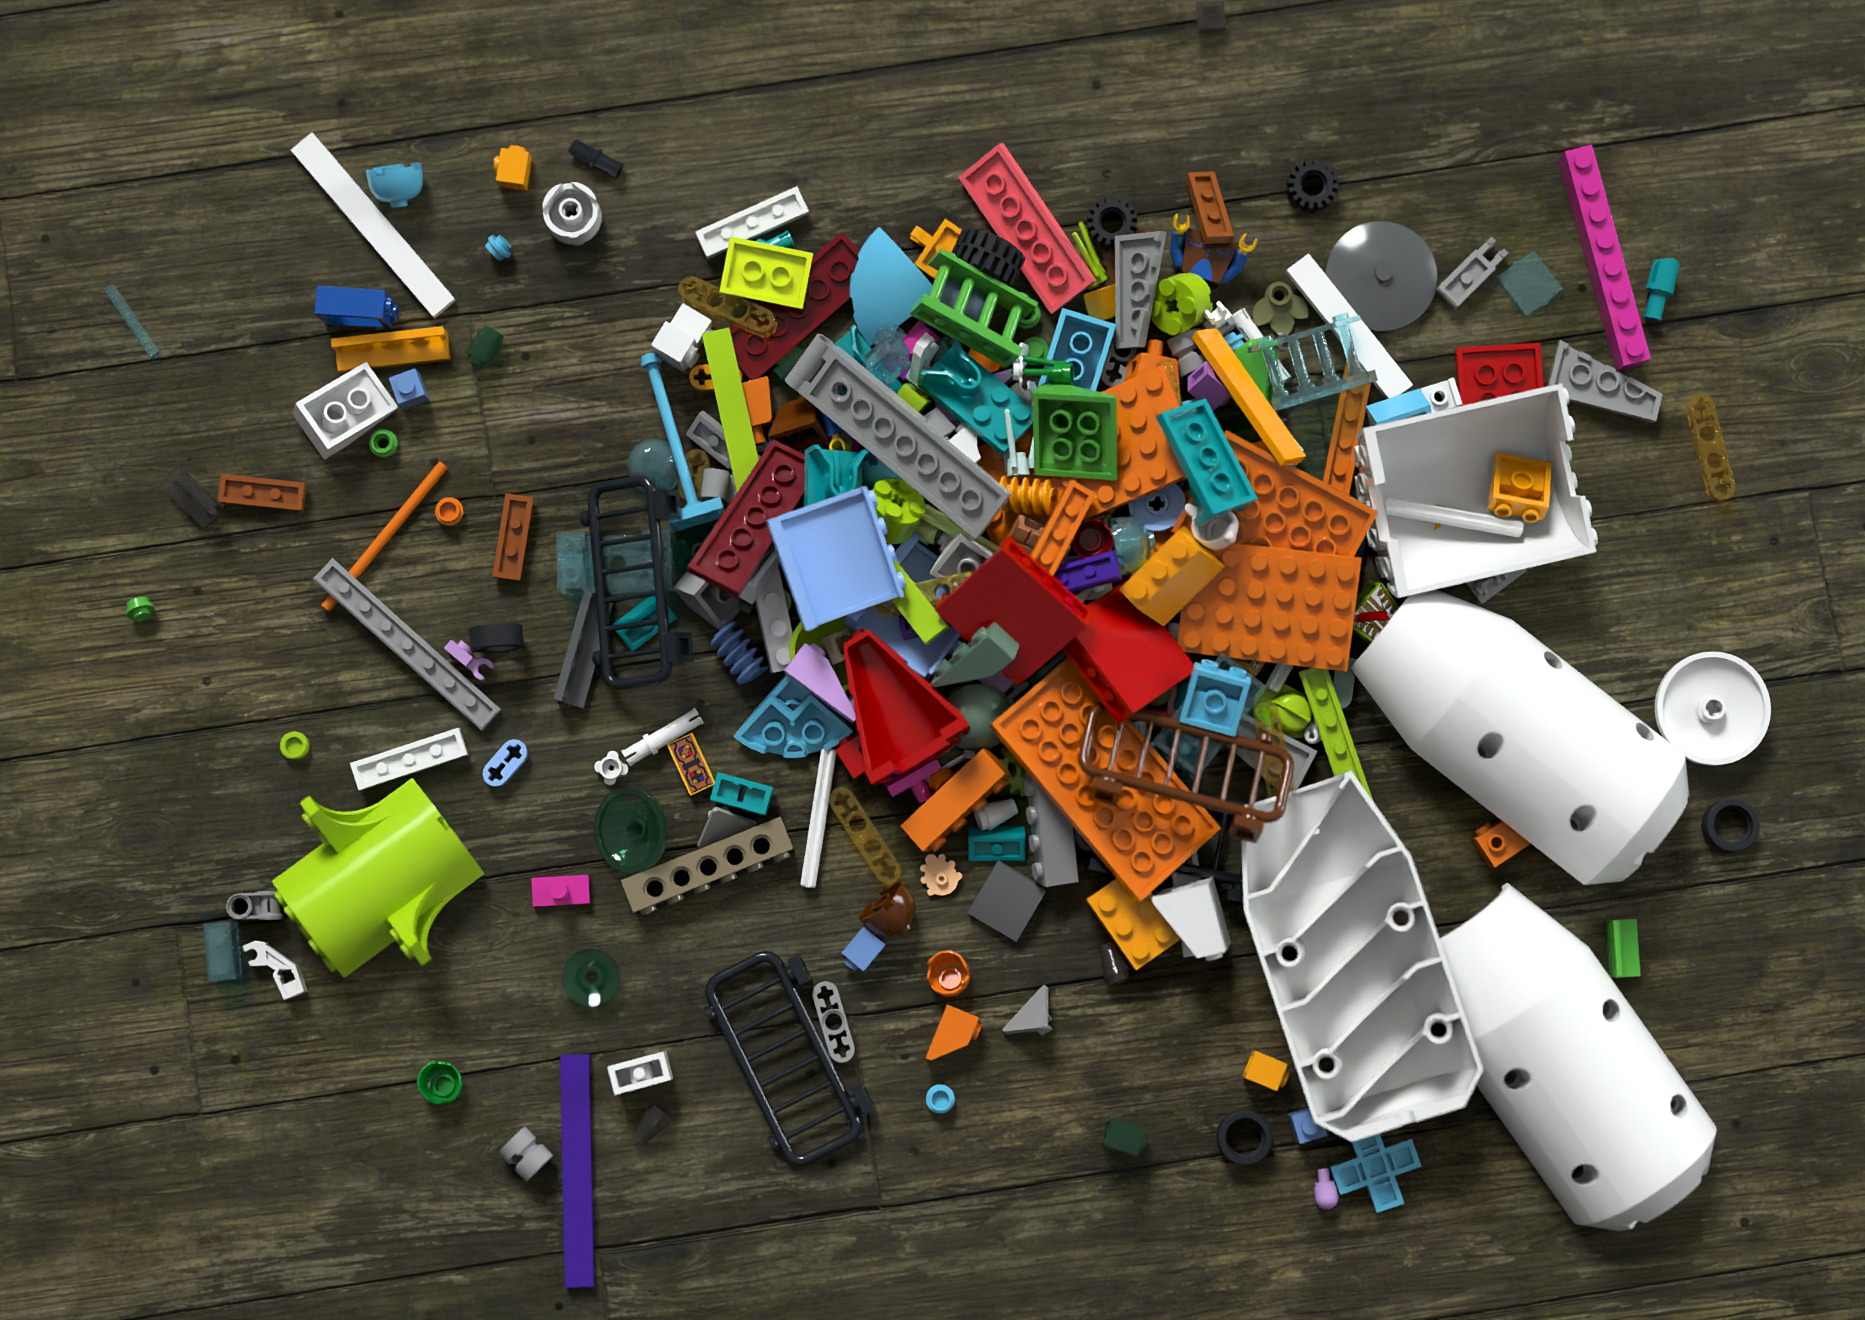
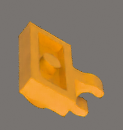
[910,219,961,280]

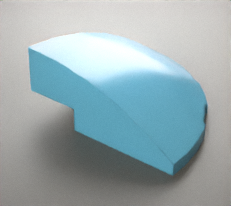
[849,227,933,346]
[733,675,853,758]

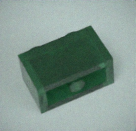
[1101,1114,1149,1156]

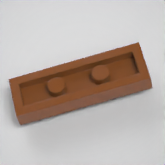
[1186,172,1234,244]
[217,474,307,512]
[492,493,535,582]

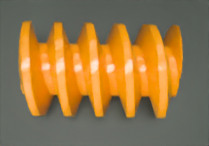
[1000,476,1059,516]

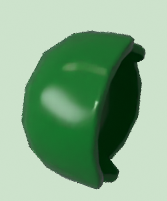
[417,1060,463,1105]

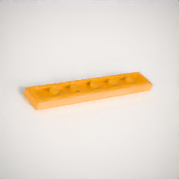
[1192,328,1306,466]

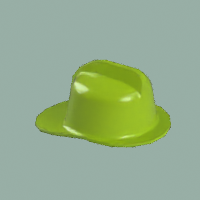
[1253,684,1315,738]

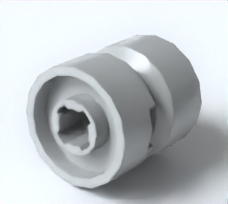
[1167,328,1207,379]
[498,1127,553,1182]

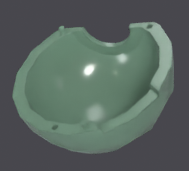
[947,684,1011,752]

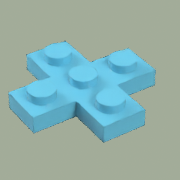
[1329,1133,1421,1213]

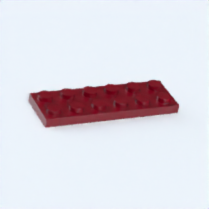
[730,232,859,381]
[688,439,805,598]

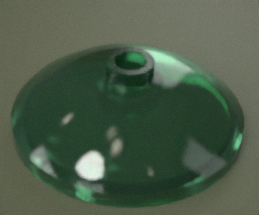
[594,787,668,873]

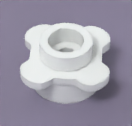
[594,751,628,785]

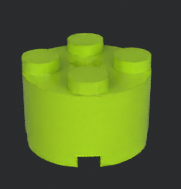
[1151,273,1213,335]
[872,478,926,544]

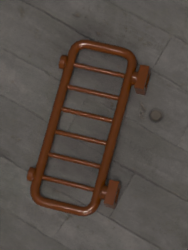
[1078,702,1294,843]

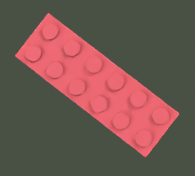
[958,143,1097,314]

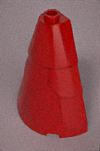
[843,629,971,785]

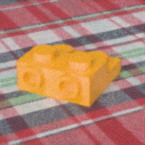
[1487,452,1552,523]

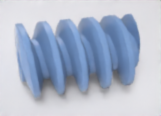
[710,620,769,684]

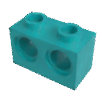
[710,772,774,816]

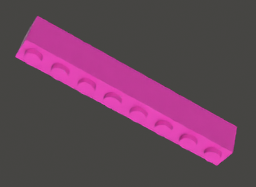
[1558,145,1651,372]

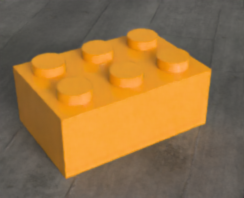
[1085,878,1181,970]

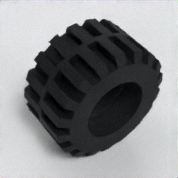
[951,228,1025,288]

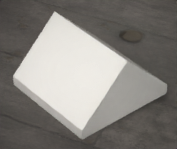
[930,532,993,589]

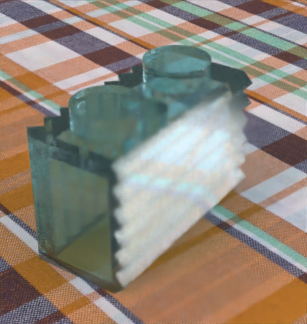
[203,922,244,982]

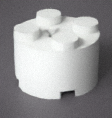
[543,182,602,246]

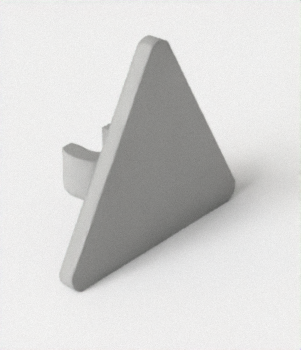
[697,805,757,849]
[1002,985,1052,1036]

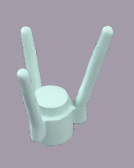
[1003,409,1034,478]

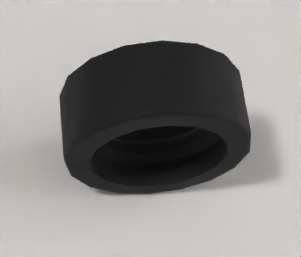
[469,623,524,652]
[1701,798,1760,853]
[1216,1110,1273,1165]

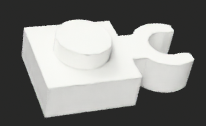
[1203,301,1235,336]

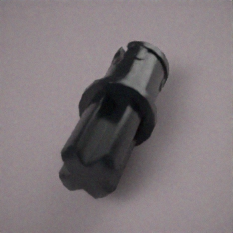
[569,140,624,179]

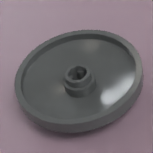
[1325,221,1437,333]

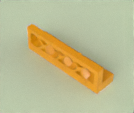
[331,326,451,373]

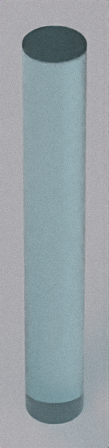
[104,284,160,359]

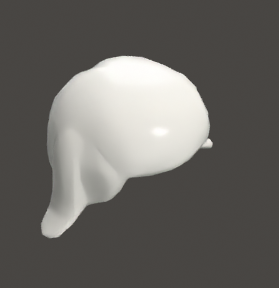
[1185,504,1239,550]

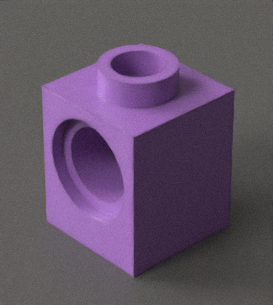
[1188,360,1232,412]

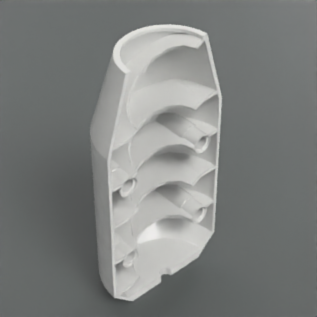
[1350,589,1689,885]
[1242,771,1483,1141]
[1439,883,1716,1231]

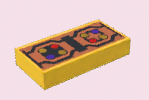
[667,733,715,796]

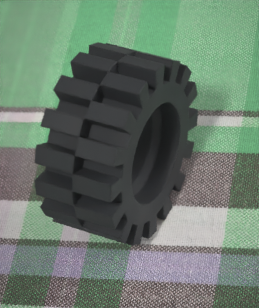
[1286,159,1339,213]
[1087,196,1137,250]

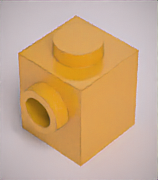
[493,145,532,191]
[1242,1050,1289,1091]

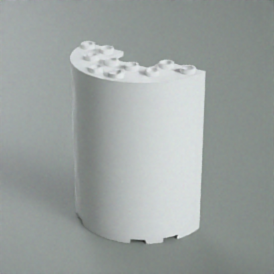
[1354,383,1598,598]

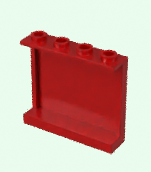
[935,536,1093,686]
[1062,579,1194,725]

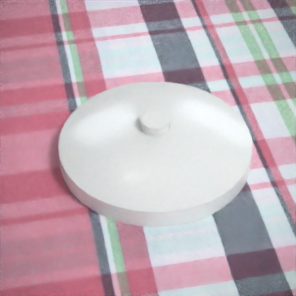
[1655,651,1771,766]

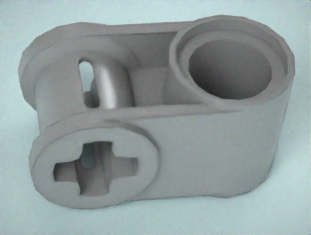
[226,890,284,920]

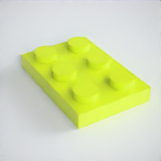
[719,236,813,309]

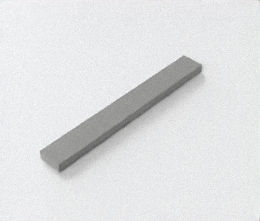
[313,558,501,731]

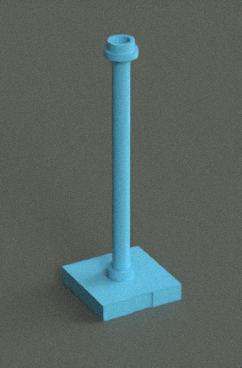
[640,352,725,533]

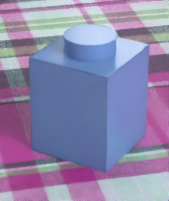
[389,368,430,410]
[842,926,885,972]
[1288,1108,1328,1144]

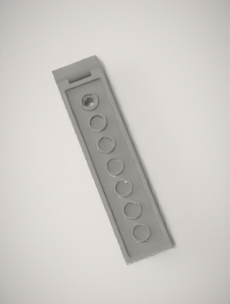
[785,334,1012,540]

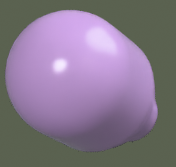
[1314,1168,1338,1209]

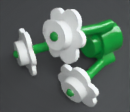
[1011,343,1074,407]

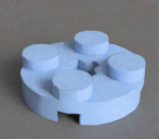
[1128,483,1186,533]

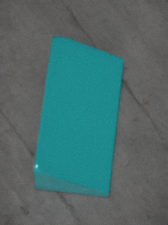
[613,596,677,651]
[968,826,1025,861]

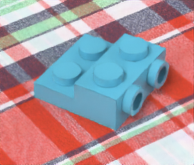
[1179,660,1251,737]

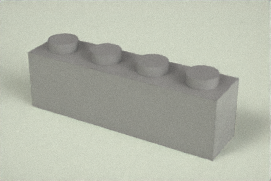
[1023,771,1078,887]

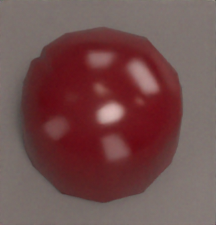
[1071,518,1114,559]

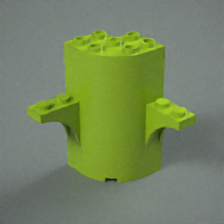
[272,778,485,978]

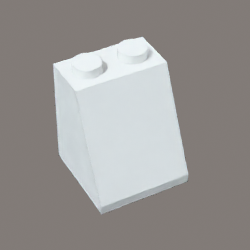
[1152,877,1231,961]

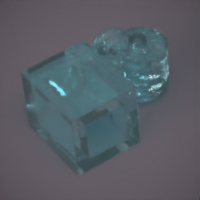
[864,324,911,387]

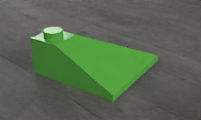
[1032,383,1118,481]

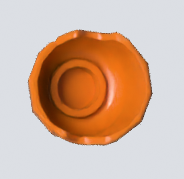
[927,950,970,997]

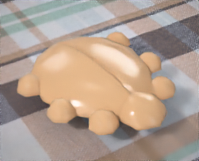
[920,854,962,896]

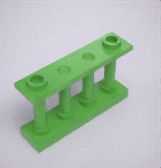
[910,249,1038,368]

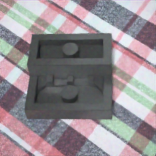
[967,860,1047,942]

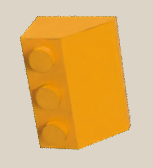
[1119,526,1224,626]

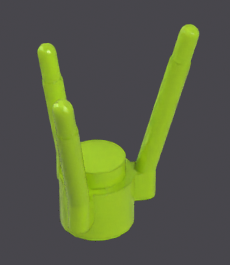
[1072,222,1108,290]

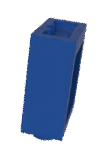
[315,286,398,329]

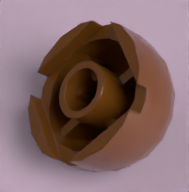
[858,882,916,937]

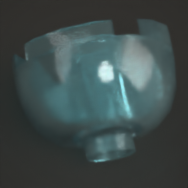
[627,438,680,493]
[1110,517,1156,575]

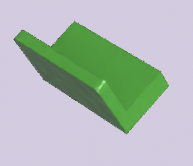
[1606,919,1640,978]

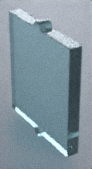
[1497,251,1563,317]

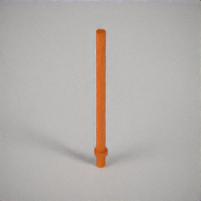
[321,461,448,612]

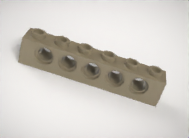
[621,817,794,916]

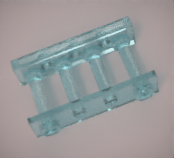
[1248,312,1378,411]

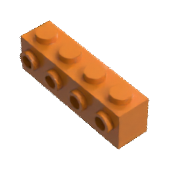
[901,748,1012,852]
[1471,820,1531,868]

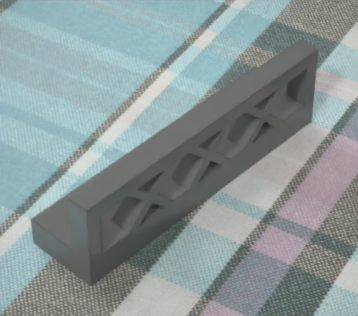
[553,590,615,709]

